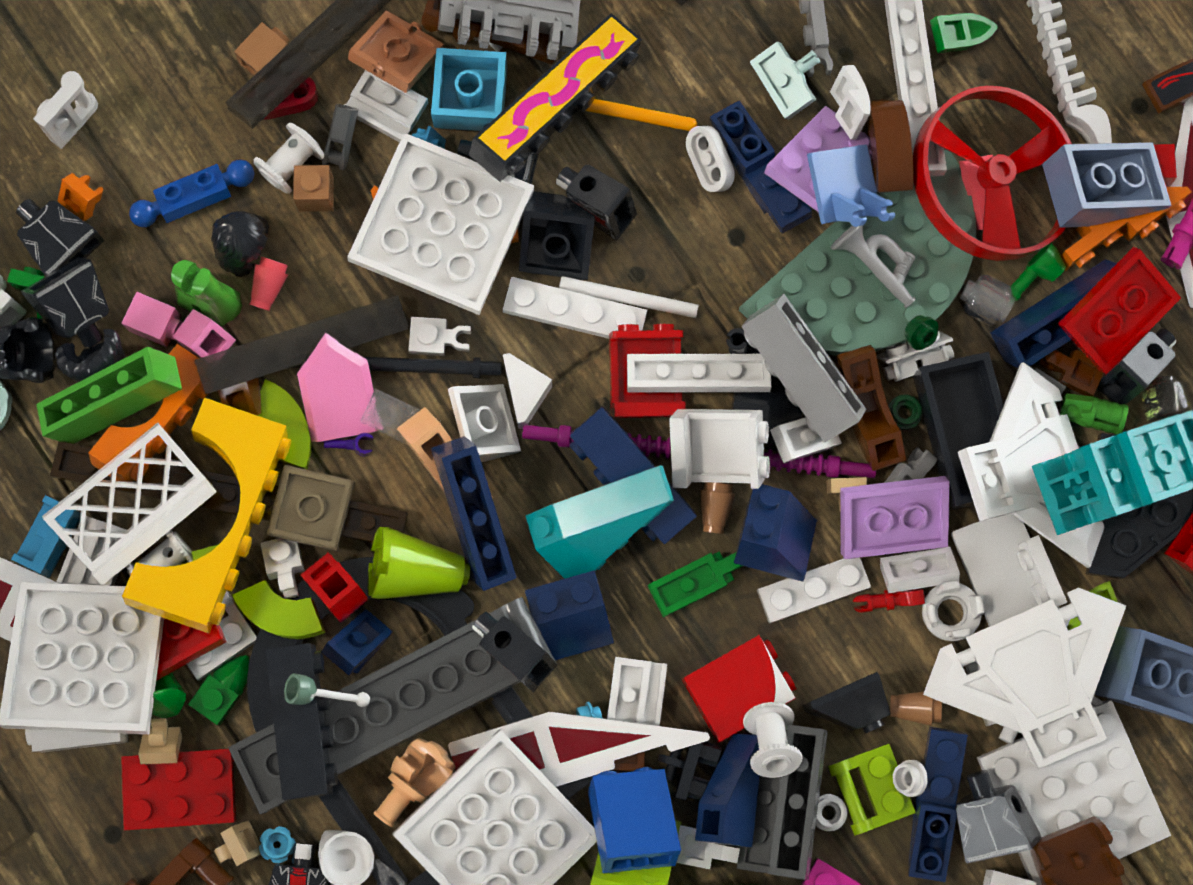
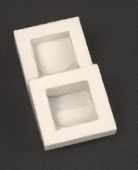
[830,65,871,140]

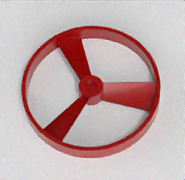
[913,86,1072,261]

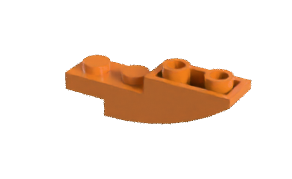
[1061,187,1192,271]

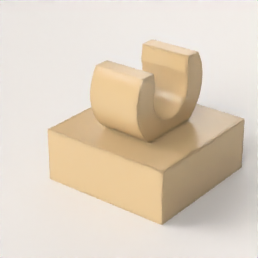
[826,477,867,511]
[138,718,182,764]
[214,820,261,866]

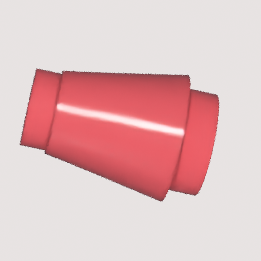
[249,257,288,311]

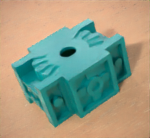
[1032,410,1193,535]

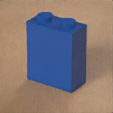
[588,767,681,873]

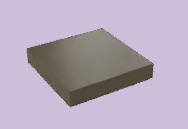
[267,465,355,552]

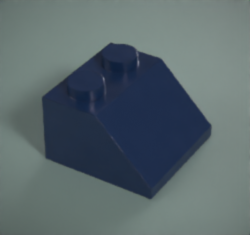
[734,484,817,582]
[525,570,614,661]

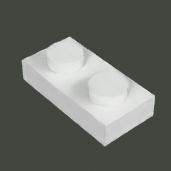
[770,418,842,463]
[880,547,960,593]

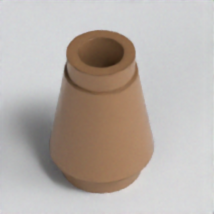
[700,482,735,534]
[890,691,942,726]

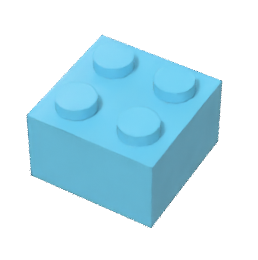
[431,48,508,131]

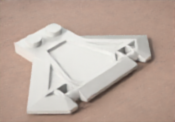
[958,362,1105,568]
[923,588,1126,769]

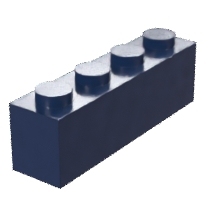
[990,259,1117,369]
[569,406,697,544]
[431,436,517,591]

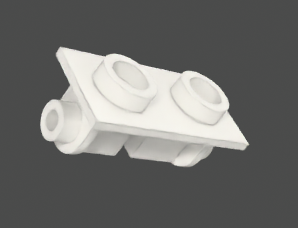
[877,331,954,382]

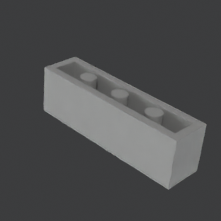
[741,294,866,443]

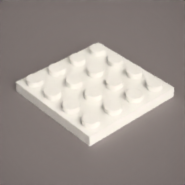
[347,133,534,315]
[0,582,164,735]
[977,700,1171,885]
[392,729,597,885]

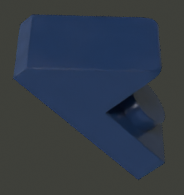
[322,609,393,675]

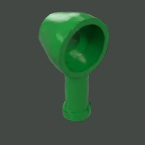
[1005,243,1067,301]

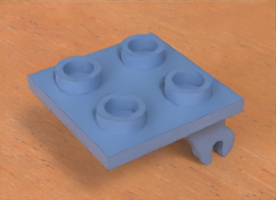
[807,144,895,227]

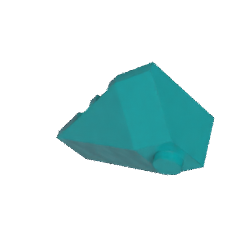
[525,466,674,579]

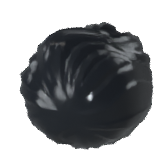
[211,211,269,277]
[0,317,56,383]
[55,329,126,383]

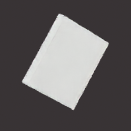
[448,384,521,462]

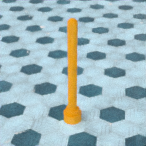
[585,99,697,131]

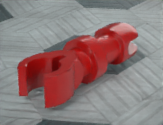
[853,588,925,613]

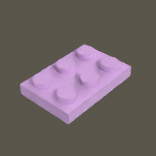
[764,106,872,212]
[840,476,949,559]

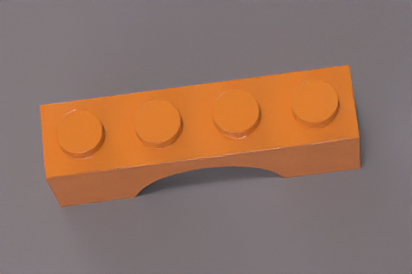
[88,344,214,482]

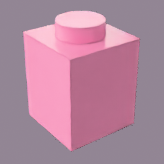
[122,292,182,347]
[172,309,236,367]

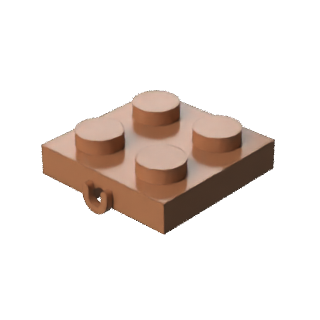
[348,10,444,93]

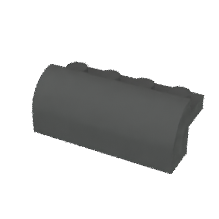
[737,725,828,880]

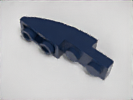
[710,100,812,234]
[908,726,968,882]

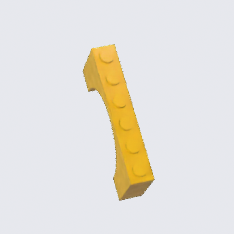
[122,398,291,633]

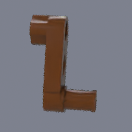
[125,838,234,885]

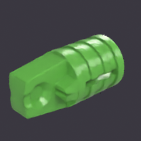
[1060,393,1129,435]

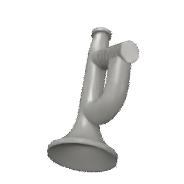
[830,226,916,308]

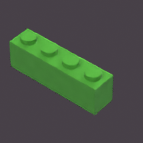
[36,346,182,444]

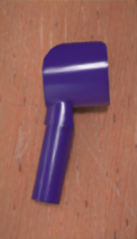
[324,433,374,457]

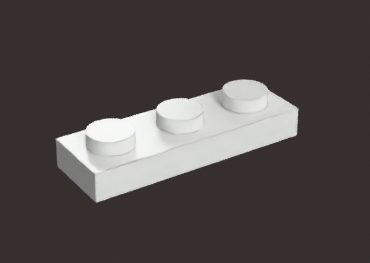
[757,558,871,624]

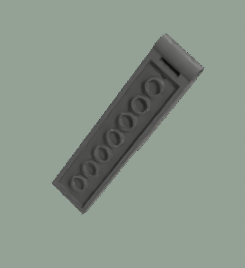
[228,597,556,814]

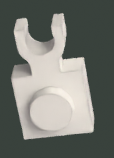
[409,317,471,356]

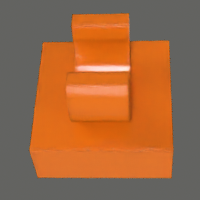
[57,173,104,221]

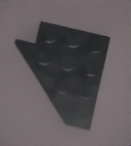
[1086,433,1193,579]

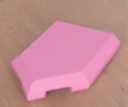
[297,332,381,442]

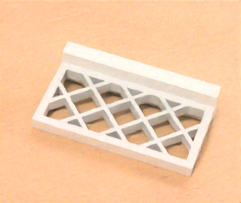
[42,423,217,586]

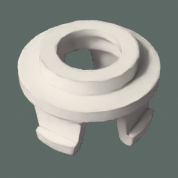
[922,581,985,641]

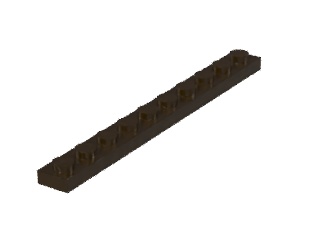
[50,441,408,543]

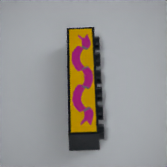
[469,13,642,182]

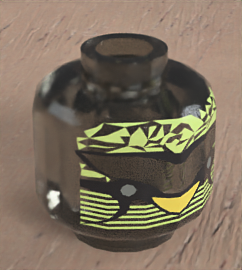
[1141,376,1193,423]

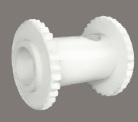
[254,123,324,194]
[126,530,193,575]
[743,702,802,778]

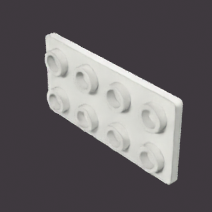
[951,514,1067,627]

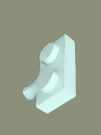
[750,42,820,119]

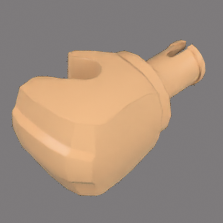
[373,737,455,827]

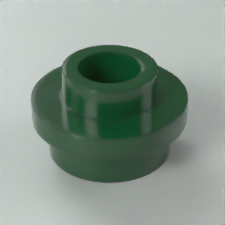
[904,315,939,350]
[888,394,923,430]

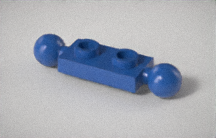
[129,159,254,228]

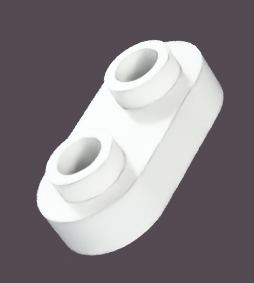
[686,126,735,192]

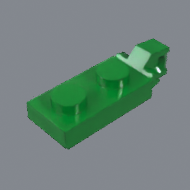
[647,551,743,618]

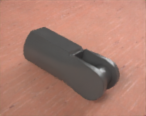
[322,104,359,170]

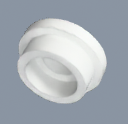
[893,760,927,797]
[816,794,847,831]

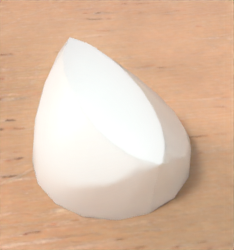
[318,830,374,885]

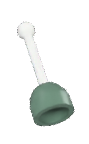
[284,673,370,707]

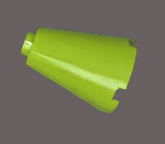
[367,527,470,599]

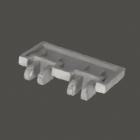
[438,0,580,60]

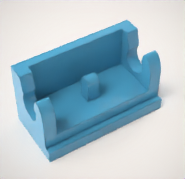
[11,495,81,578]

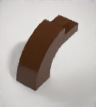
[865,99,913,192]
[837,345,906,471]

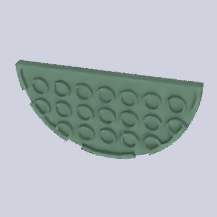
[738,149,976,356]

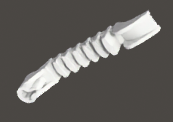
[1027,0,1112,144]

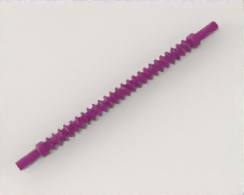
[522,425,876,478]

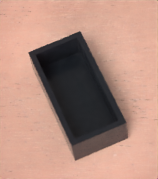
[913,351,1003,511]

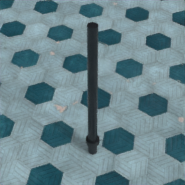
[269,353,502,379]

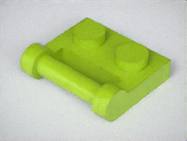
[828,744,916,836]

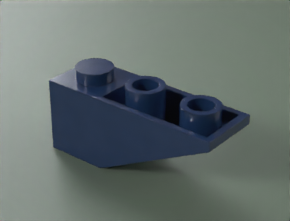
[695,734,760,847]

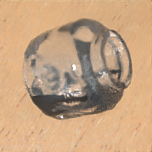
[960,274,1016,326]

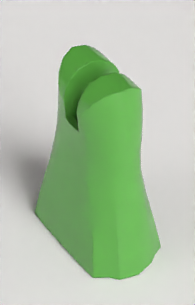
[171,260,242,326]

